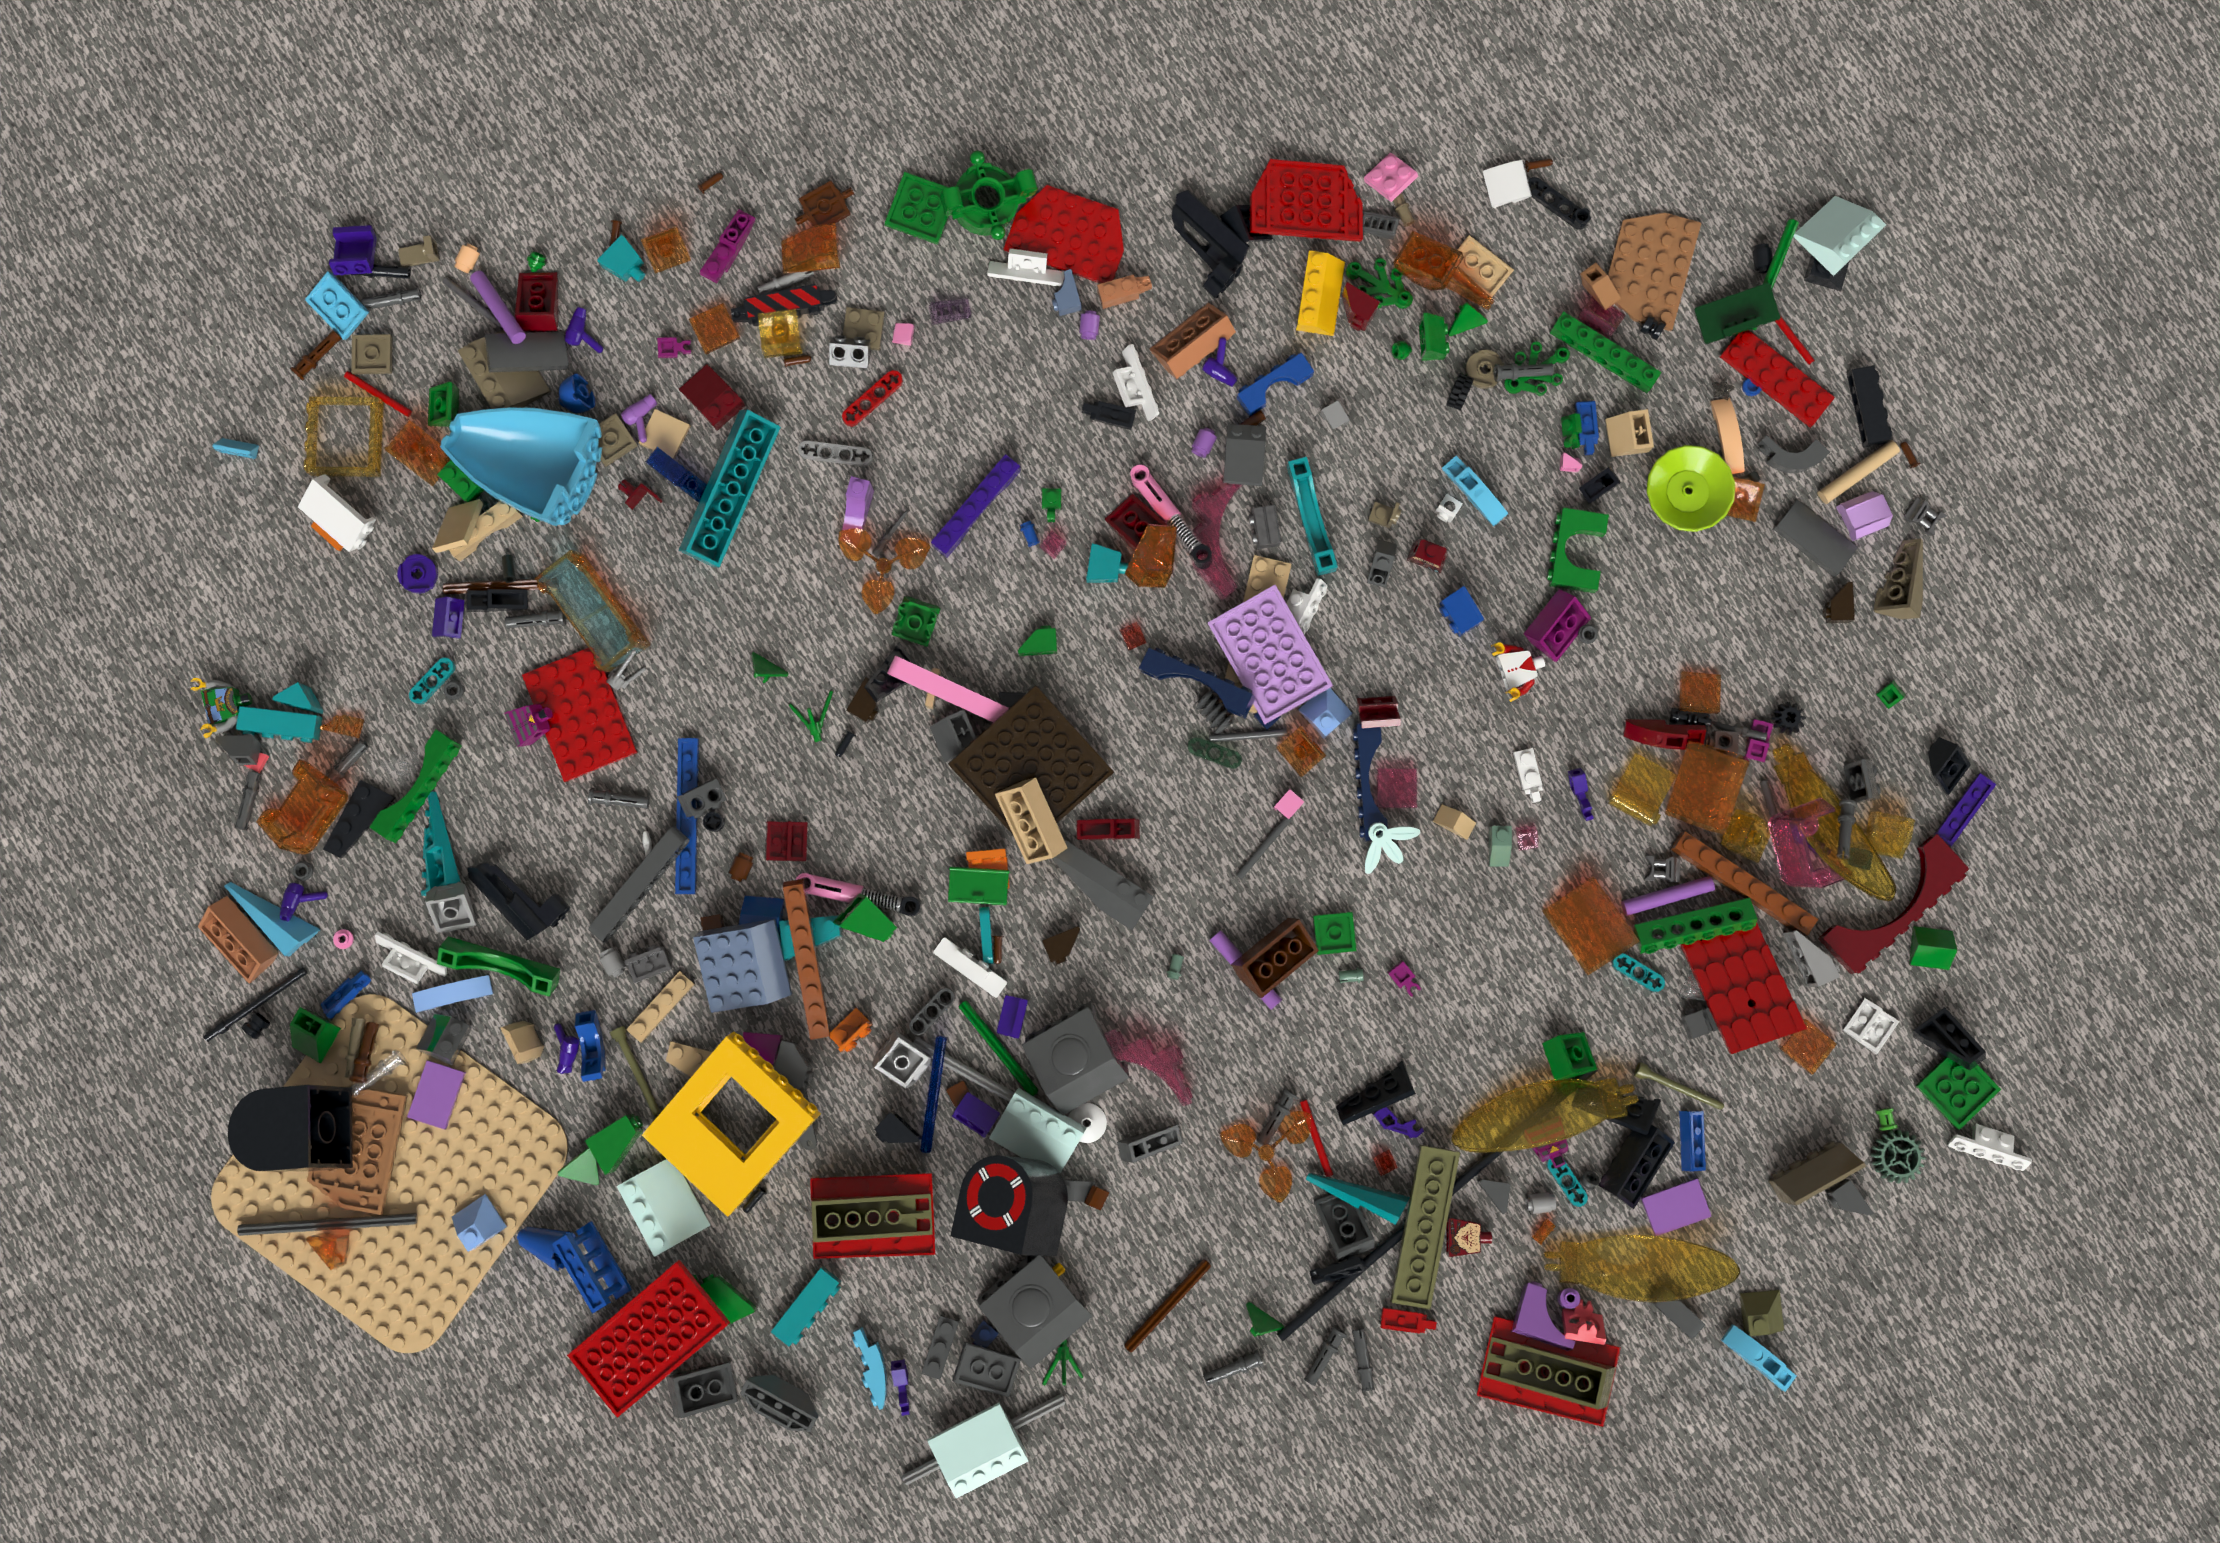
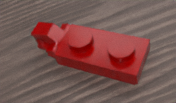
[1380,1307,1437,1334]

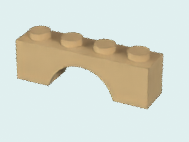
[449,501,523,561]

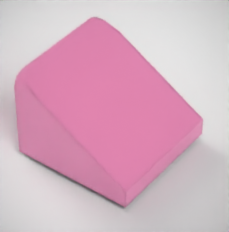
[892,323,915,346]

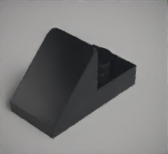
[1579,467,1621,504]

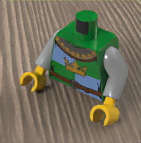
[191,678,252,738]

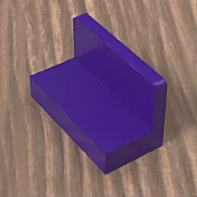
[432,597,465,639]
[997,995,1028,1039]
[952,1092,1000,1138]

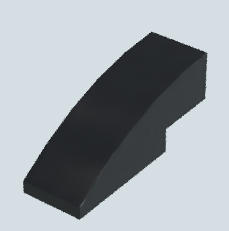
[466,589,528,612]

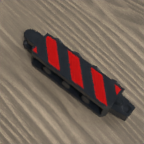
[731,284,838,326]

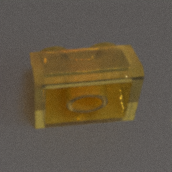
[758,309,803,358]
[1721,809,1774,863]
[1863,811,1915,859]

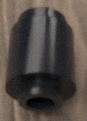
[1752,243,1773,273]

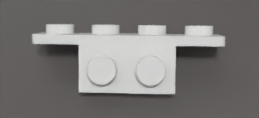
[987,249,1064,286]
[1112,344,1159,421]
[1286,578,1327,635]
[375,932,447,984]
[933,937,1007,998]
[1948,1124,2032,1171]

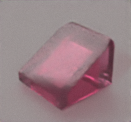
[1040,531,1067,559]
[1516,825,1538,851]

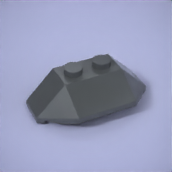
[740,1375,818,1432]

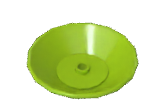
[1647,445,1735,532]

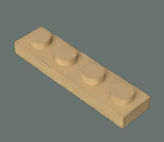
[626,971,695,1043]

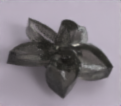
[1712,377,1735,400]

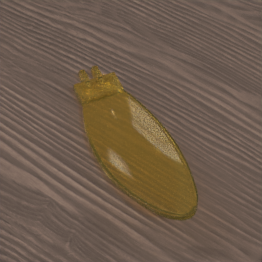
[1772,743,1896,901]
[1451,1078,1639,1153]
[1544,1235,1740,1302]

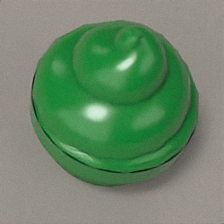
[527,251,546,272]
[1392,341,1412,360]

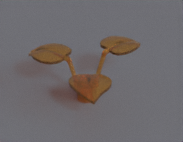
[838,528,930,614]
[1220,1111,1311,1203]

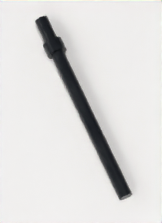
[203,967,308,1042]

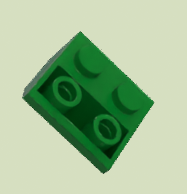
[290,1007,341,1063]

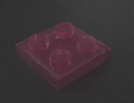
[1377,768,1417,808]

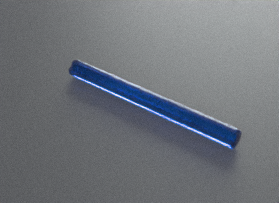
[920,1035,947,1153]

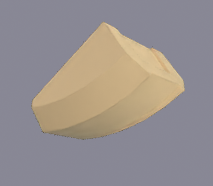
[501,1021,544,1064]

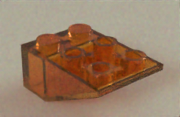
[1124,524,1177,588]

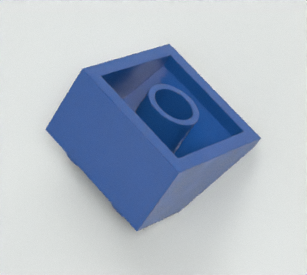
[1439,586,1484,637]
[739,896,784,938]

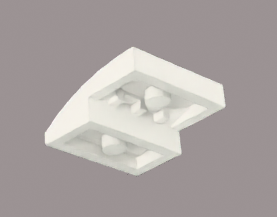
[1483,160,1532,208]
[1843,998,1900,1054]

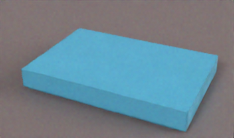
[305,271,369,340]

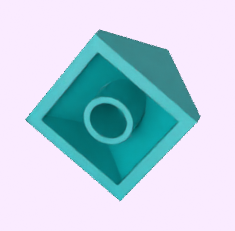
[273,682,324,714]

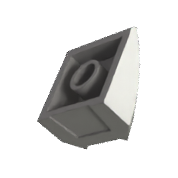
[425,882,476,933]
[873,1031,931,1088]

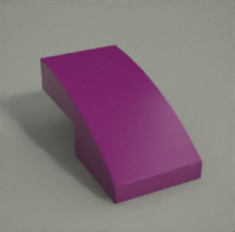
[1745,719,1773,762]

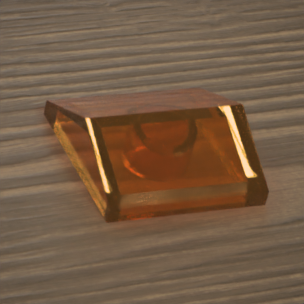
[1726,477,1765,522]

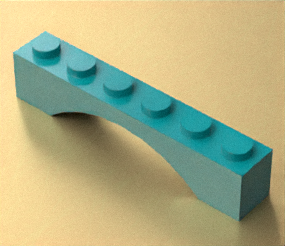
[1287,457,1338,576]

